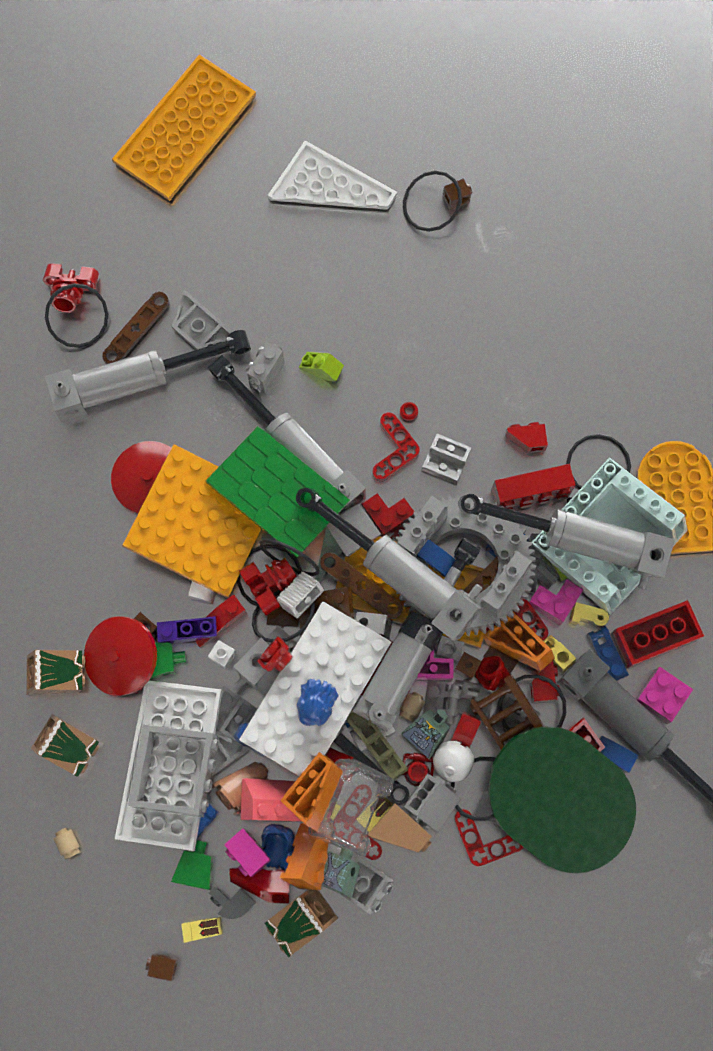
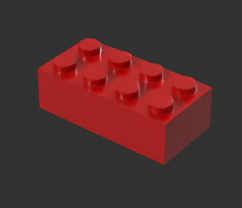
[491,464,576,510]
[612,600,704,668]

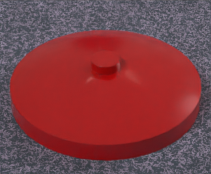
[111,441,171,514]
[84,616,157,696]

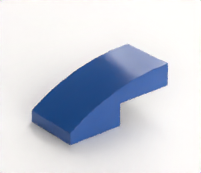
[417,539,456,577]
[600,736,639,773]

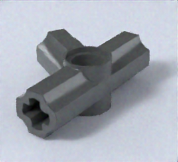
[526,533,560,593]

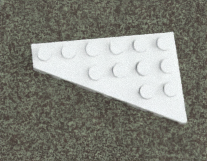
[268,141,397,210]

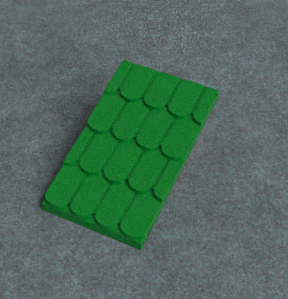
[205,426,350,558]

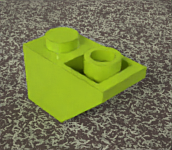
[299,352,344,381]

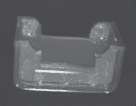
[309,759,395,857]

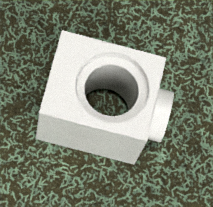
[208,640,237,670]

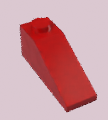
[195,594,247,648]
[450,711,481,748]

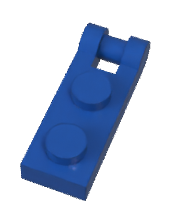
[587,626,629,681]

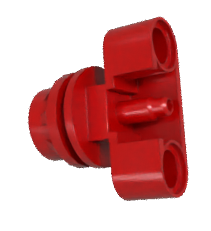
[43,263,99,313]
[239,558,297,615]

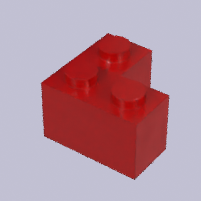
[362,493,415,537]

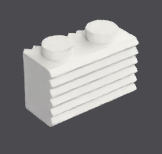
[277,572,324,618]

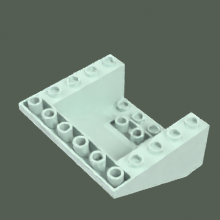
[532,457,688,615]

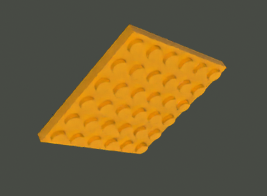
[122,444,261,598]

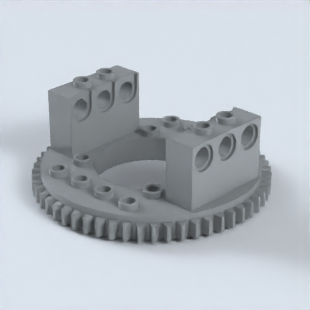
[395,494,536,636]

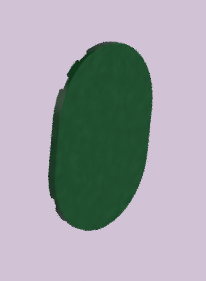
[488,726,636,873]

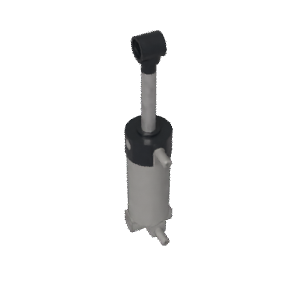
[352,537,481,731]

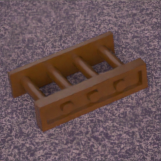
[469,674,544,750]

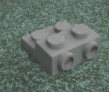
[341,855,393,915]

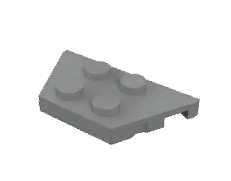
[172,290,233,350]
[210,732,249,779]

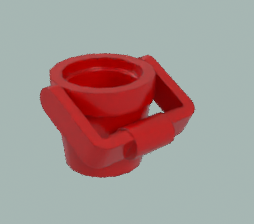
[258,636,293,672]
[475,656,510,691]
[402,753,434,787]

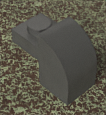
[209,886,256,919]

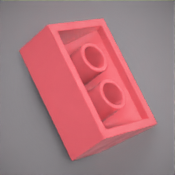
[241,778,302,822]

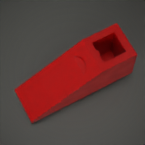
[229,868,291,904]

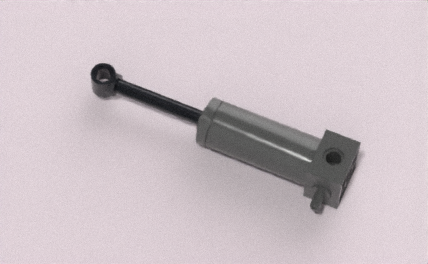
[557,649,713,812]

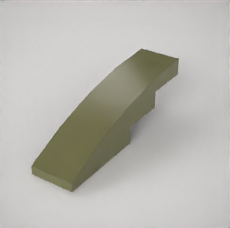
[346,709,408,782]

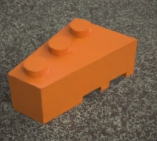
[483,611,555,671]
[280,752,343,832]
[280,823,331,890]

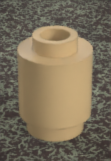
[399,691,425,722]
[53,828,80,860]

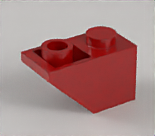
[505,422,548,453]
[529,661,560,703]

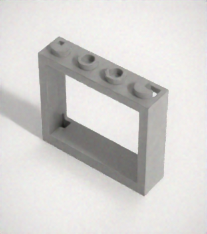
[128,724,219,817]

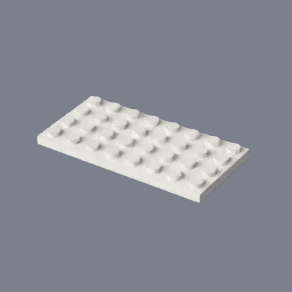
[239,602,391,776]
[115,680,223,851]

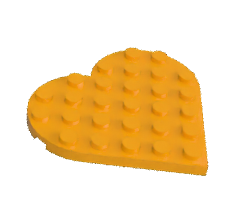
[637,441,713,554]

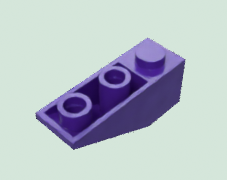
[157,617,217,644]

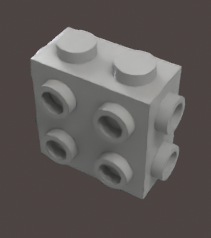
[246,342,285,394]
[404,774,461,832]

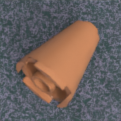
[212,762,268,816]

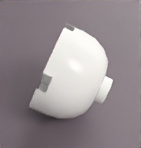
[433,741,474,782]

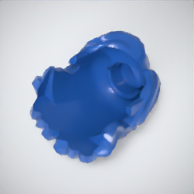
[296,679,339,726]
[261,824,295,870]

